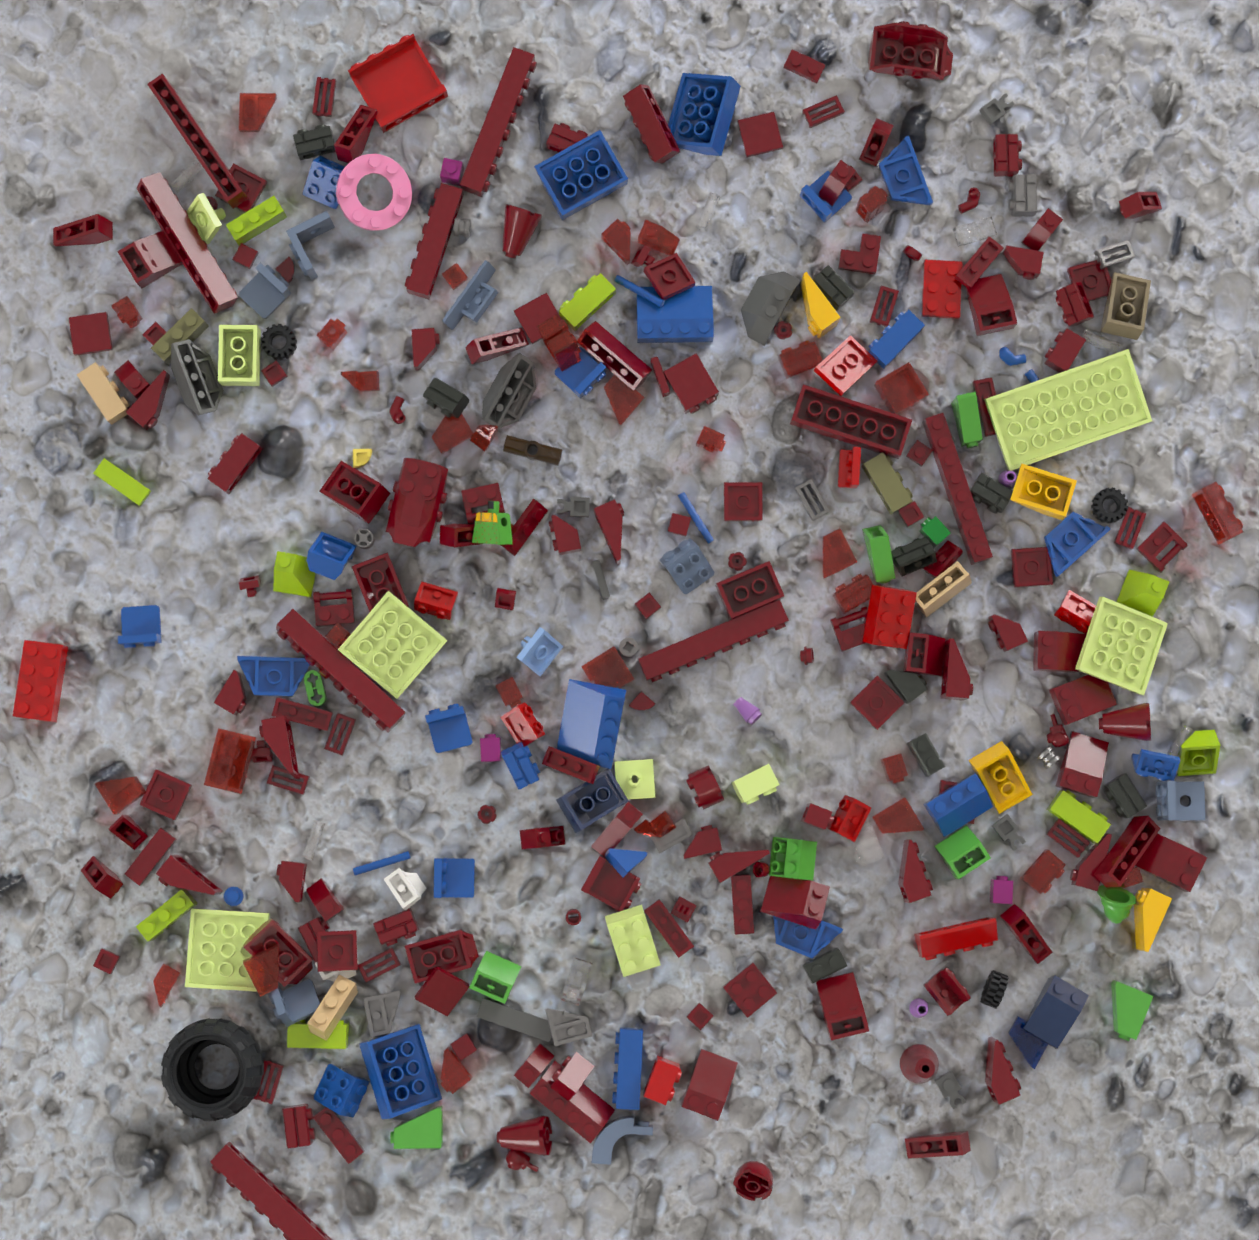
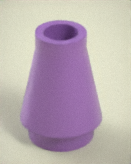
[998,470,1017,489]
[733,697,762,725]
[909,998,929,1018]

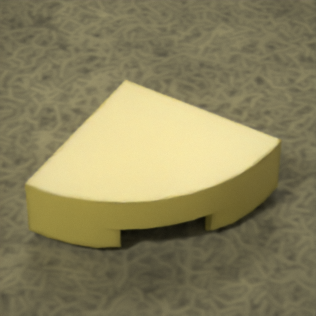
[353,449,372,469]

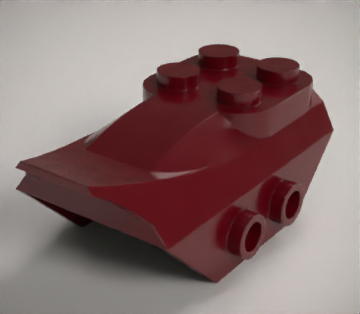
[868,21,953,80]
[385,458,448,547]

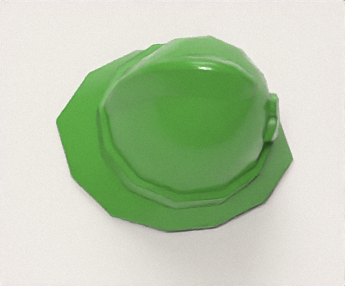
[1097,885,1137,924]

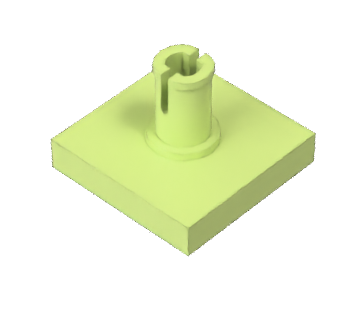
[186,193,226,244]
[614,759,655,800]

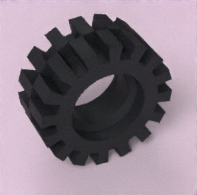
[261,324,297,360]
[1091,487,1128,524]
[980,970,1009,1009]

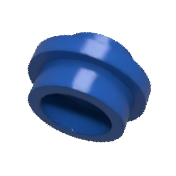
[224,887,244,906]

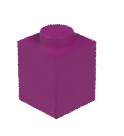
[440,158,464,186]
[480,734,502,762]
[990,876,1013,904]

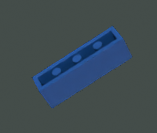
[612,1028,643,1110]

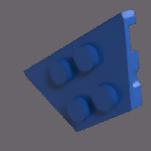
[878,136,933,205]
[1044,512,1111,577]
[237,656,310,697]
[773,916,843,958]

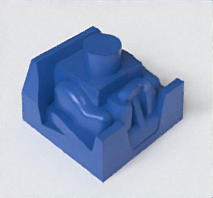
[307,532,357,580]

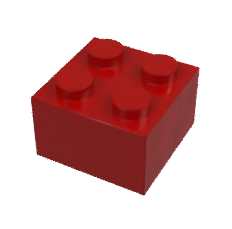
[643,1055,682,1105]

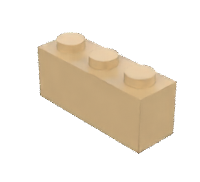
[77,362,130,425]
[915,561,972,618]
[308,975,358,1041]

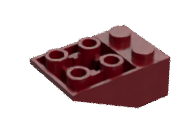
[117,231,183,289]
[966,274,1018,336]
[898,839,933,903]
[816,972,869,1041]
[985,1037,1021,1105]

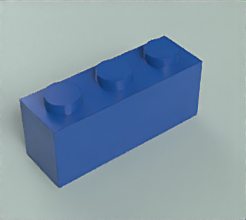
[868,310,925,369]

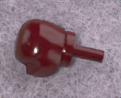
[1047,714,1069,748]
[506,1149,539,1172]

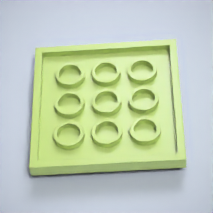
[338,591,447,699]
[1075,597,1168,695]
[185,908,270,992]

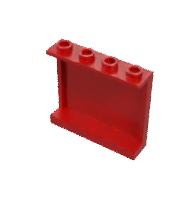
[348,34,448,133]

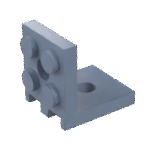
[286,211,335,280]
[1155,781,1205,820]

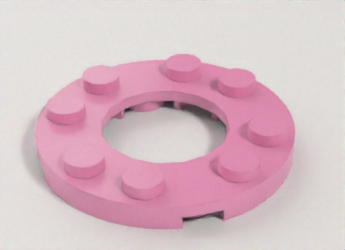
[336,154,412,231]

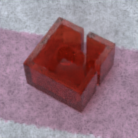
[537,315,581,371]
[874,362,929,415]
[581,646,634,689]

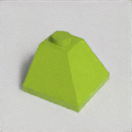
[273,551,316,598]
[1116,570,1170,617]
[1177,730,1221,776]

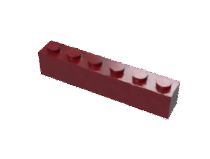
[405,183,464,300]

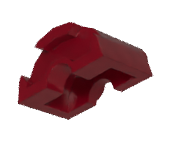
[686,765,724,810]

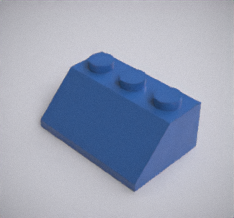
[923,773,993,837]

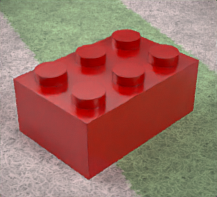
[863,585,917,649]

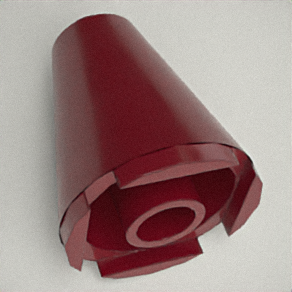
[502,204,542,259]
[1099,703,1151,741]
[900,1044,939,1084]
[497,1116,552,1156]

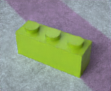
[226,196,287,246]
[559,273,616,331]
[1046,790,1111,843]
[136,889,198,942]
[287,1019,349,1049]

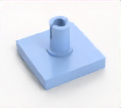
[516,627,563,676]

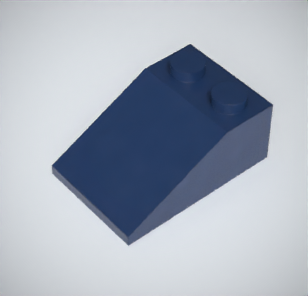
[556,769,629,833]
[1023,975,1089,1049]

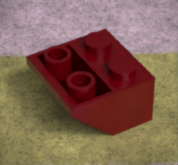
[903,632,946,677]

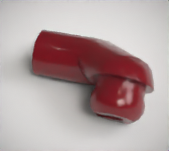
[958,187,980,214]
[389,396,406,424]

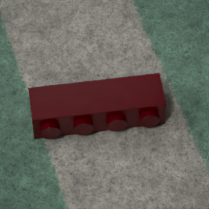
[623,84,680,163]
[576,321,652,391]
[1094,815,1161,888]

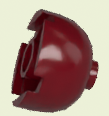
[733,1161,773,1201]

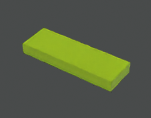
[93,458,151,507]

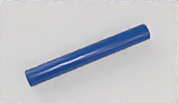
[615,275,665,307]
[678,492,714,544]
[353,851,411,876]

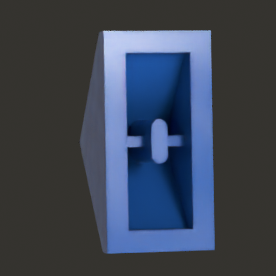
[605,848,647,878]

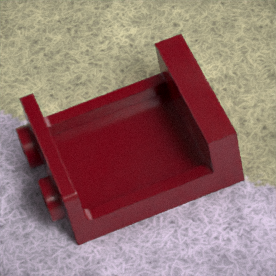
[663,353,719,414]
[581,856,642,912]

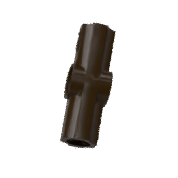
[503,435,563,466]

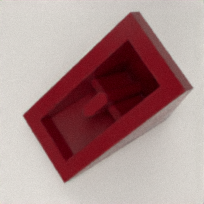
[108,815,148,850]

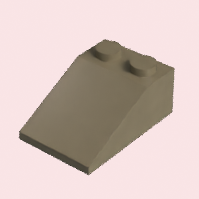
[1100,272,1151,340]

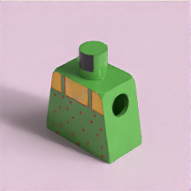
[472,501,512,545]

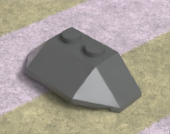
[741,271,800,346]
[171,339,224,416]
[482,353,536,429]

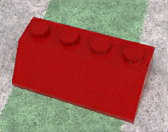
[914,917,998,960]

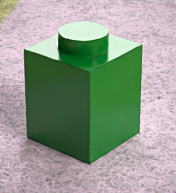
[919,516,951,548]

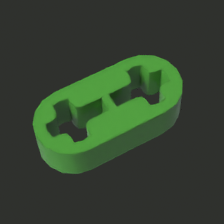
[304,670,326,707]

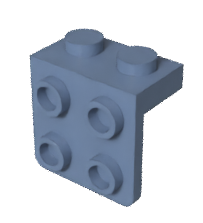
[239,262,291,319]
[659,538,714,594]
[268,979,320,1027]

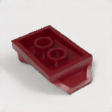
[352,552,409,612]
[243,918,313,987]
[405,930,479,984]

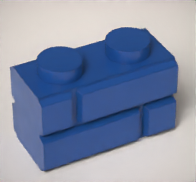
[501,742,541,790]

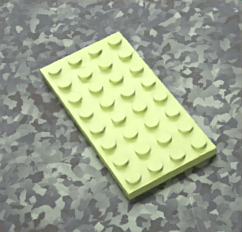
[984,349,1152,471]

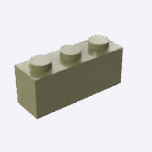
[151,308,209,366]
[862,452,913,515]

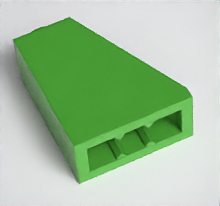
[951,392,983,448]
[862,525,896,584]
[1111,980,1153,1041]
[390,1106,443,1149]

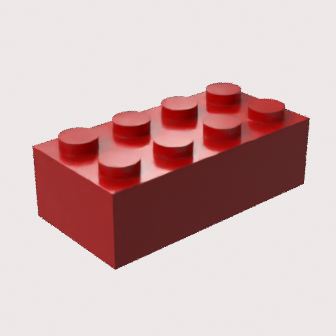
[13,640,68,723]

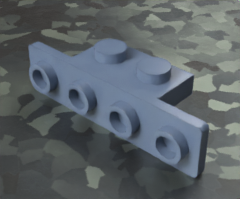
[442,260,499,330]

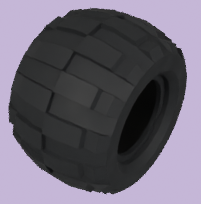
[161,1018,264,1121]

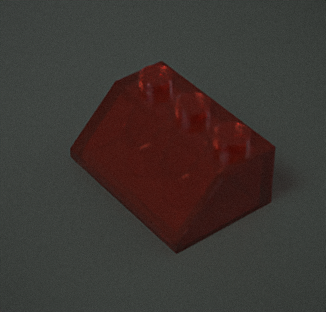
[1192,482,1243,545]
[204,728,257,794]

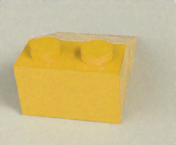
[800,272,841,339]
[1010,464,1077,520]
[968,741,1033,814]
[1134,888,1172,952]

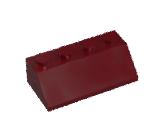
[529,1060,615,1144]

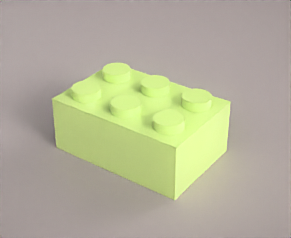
[218,325,261,386]
[731,764,780,805]
[605,905,661,977]

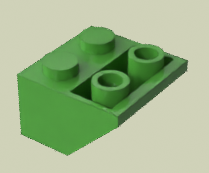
[934,825,991,879]
[769,837,817,881]
[469,951,522,1004]

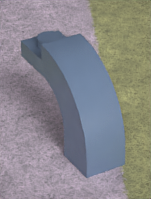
[591,1116,653,1165]

